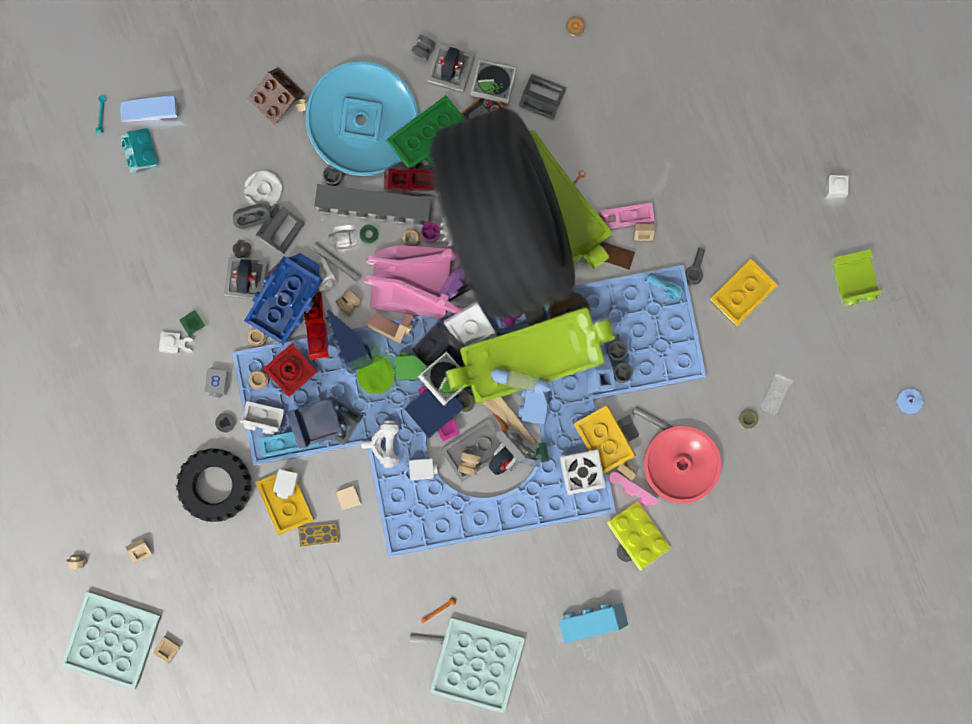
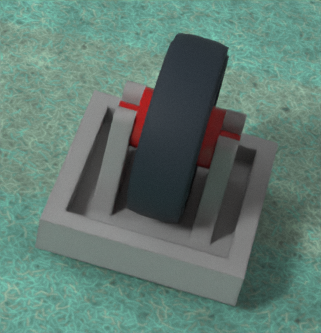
[427,44,474,92]
[224,257,268,299]
[488,430,538,475]

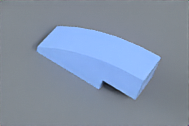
[120,96,177,122]

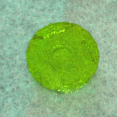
[357,356,395,395]

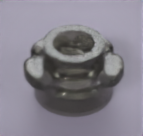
[233,240,251,258]

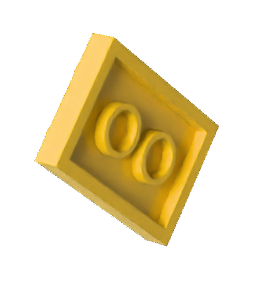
[710,259,778,326]
[574,405,636,474]
[255,467,314,536]

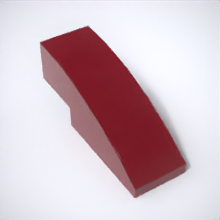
[384,168,435,191]

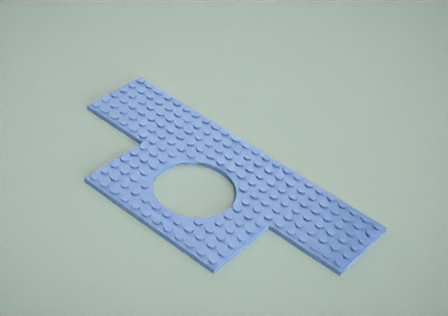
[232,265,706,557]

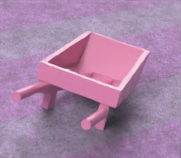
[364,245,485,319]

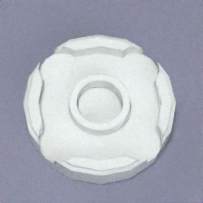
[244,171,283,208]

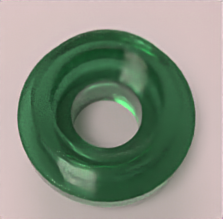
[359,225,378,244]

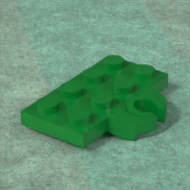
[386,95,466,169]

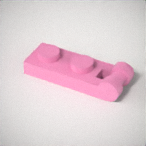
[599,203,655,229]
[609,472,659,507]

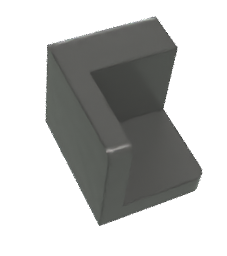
[617,415,639,441]

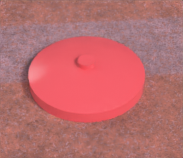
[644,426,721,503]

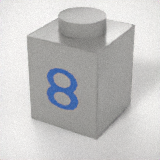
[204,369,229,398]

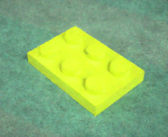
[607,501,671,570]

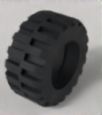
[176,448,252,522]

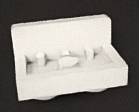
[240,401,285,435]

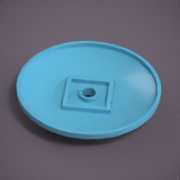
[305,61,418,176]

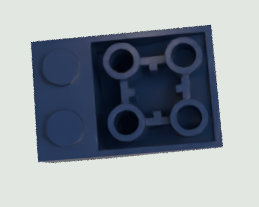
[326,310,374,371]

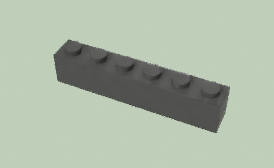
[314,184,432,226]

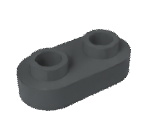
[233,203,270,229]

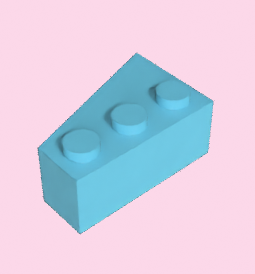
[559,603,628,644]

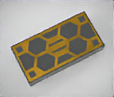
[298,523,339,546]

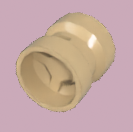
[335,289,361,315]
[458,453,481,476]

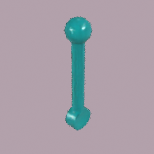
[96,95,106,134]

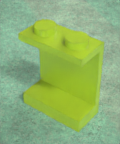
[831,249,882,306]

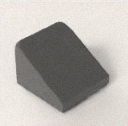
[524,307,546,327]

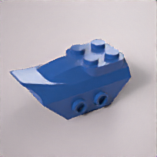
[244,253,323,345]

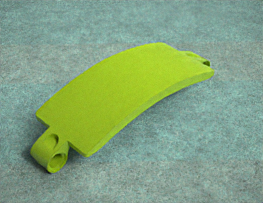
[530,130,612,269]
[446,308,615,403]

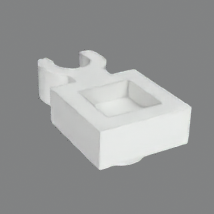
[159,331,194,353]

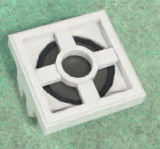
[560,449,606,495]

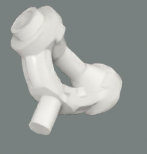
[361,421,399,468]

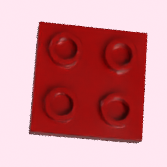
[263,344,318,398]

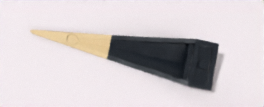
[412,323,537,444]

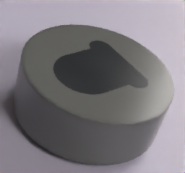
[215,413,235,433]

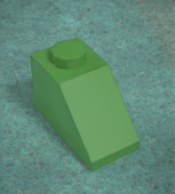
[395,352,428,381]

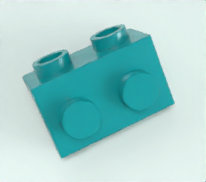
[121,128,158,172]

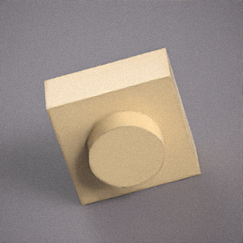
[634,223,654,241]
[616,463,636,481]
[126,538,152,563]
[153,636,180,663]

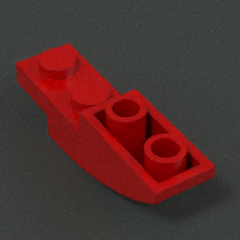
[304,292,329,360]

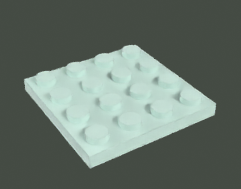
[61,591,160,690]
[430,617,525,714]

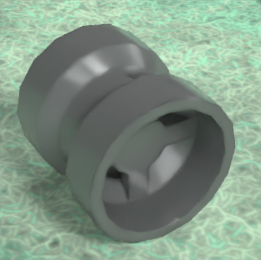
[411,35,436,61]
[323,165,343,186]
[607,341,627,361]
[613,363,633,383]

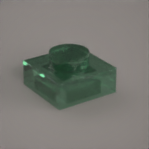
[179,310,206,336]
[535,442,549,463]

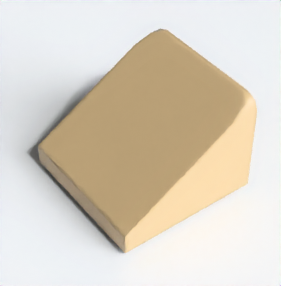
[336,486,361,510]

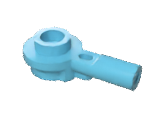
[647,274,683,300]

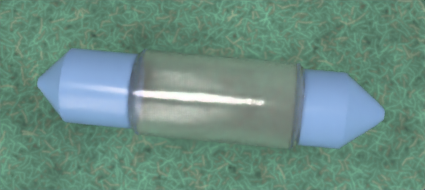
[491,368,551,394]

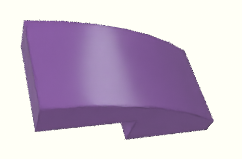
[439,266,465,299]

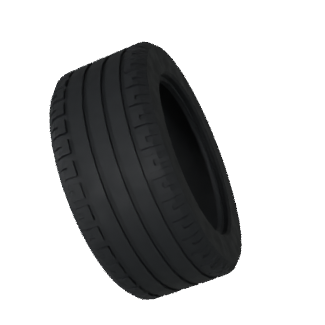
[430,107,575,319]

